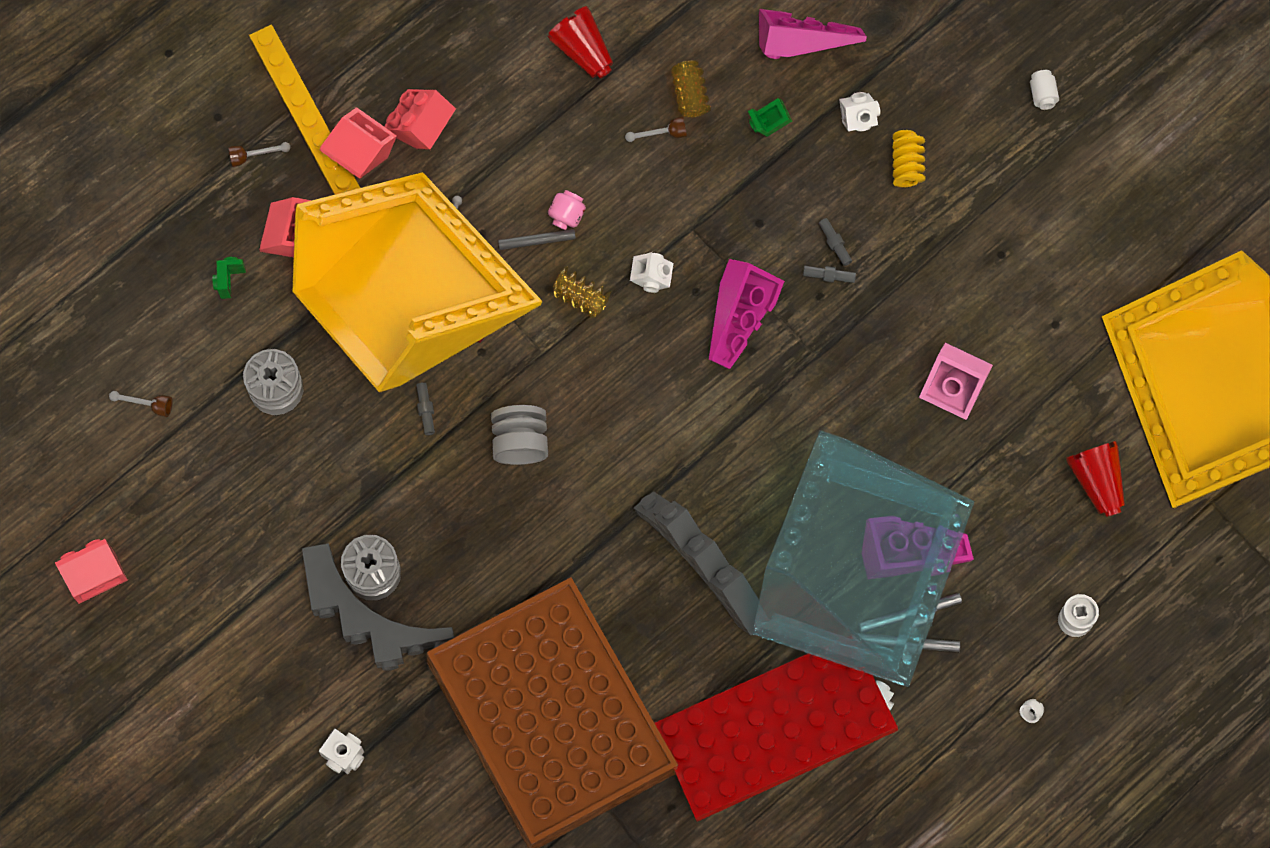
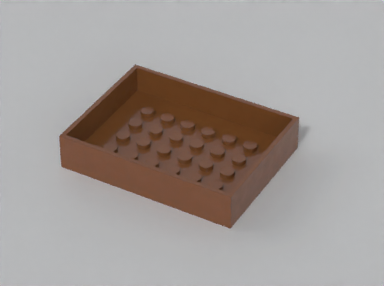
[427,577,678,848]

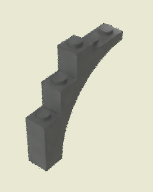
[634,491,771,636]
[302,543,455,671]

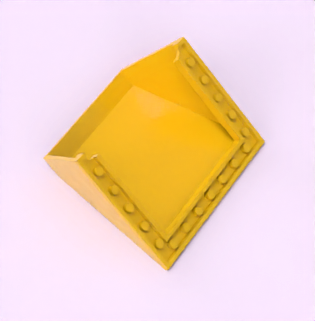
[292,172,542,392]
[1102,251,1270,508]

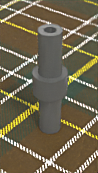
[819,218,852,266]
[803,266,856,283]
[416,383,435,435]

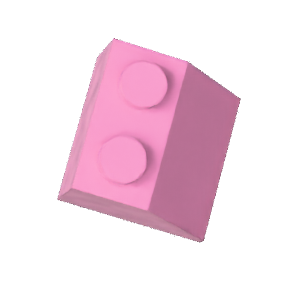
[919,343,993,420]

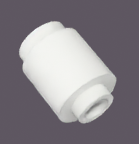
[1030,70,1059,110]

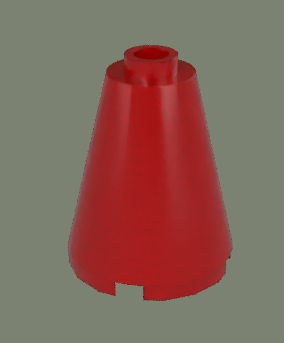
[547,6,613,79]
[1066,441,1125,517]

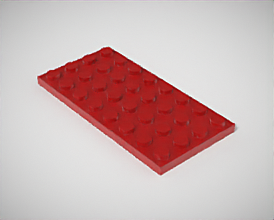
[655,634,898,822]

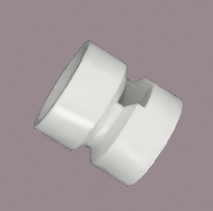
[1058,594,1099,637]

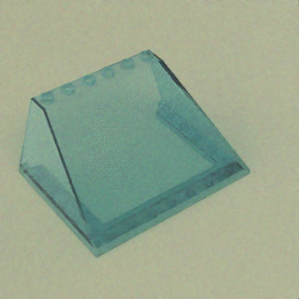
[753,431,975,687]

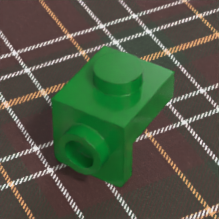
[748,98,792,137]
[212,257,246,299]

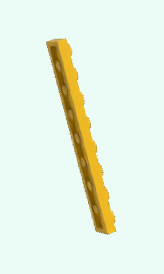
[249,24,360,195]

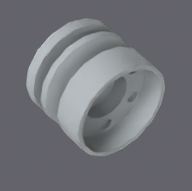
[243,349,304,415]
[491,405,548,465]
[341,535,401,600]

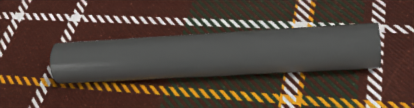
[498,229,576,250]

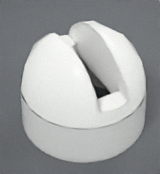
[1020,699,1044,723]

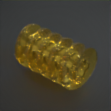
[671,60,711,117]
[553,266,611,318]

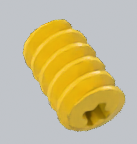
[892,130,925,188]

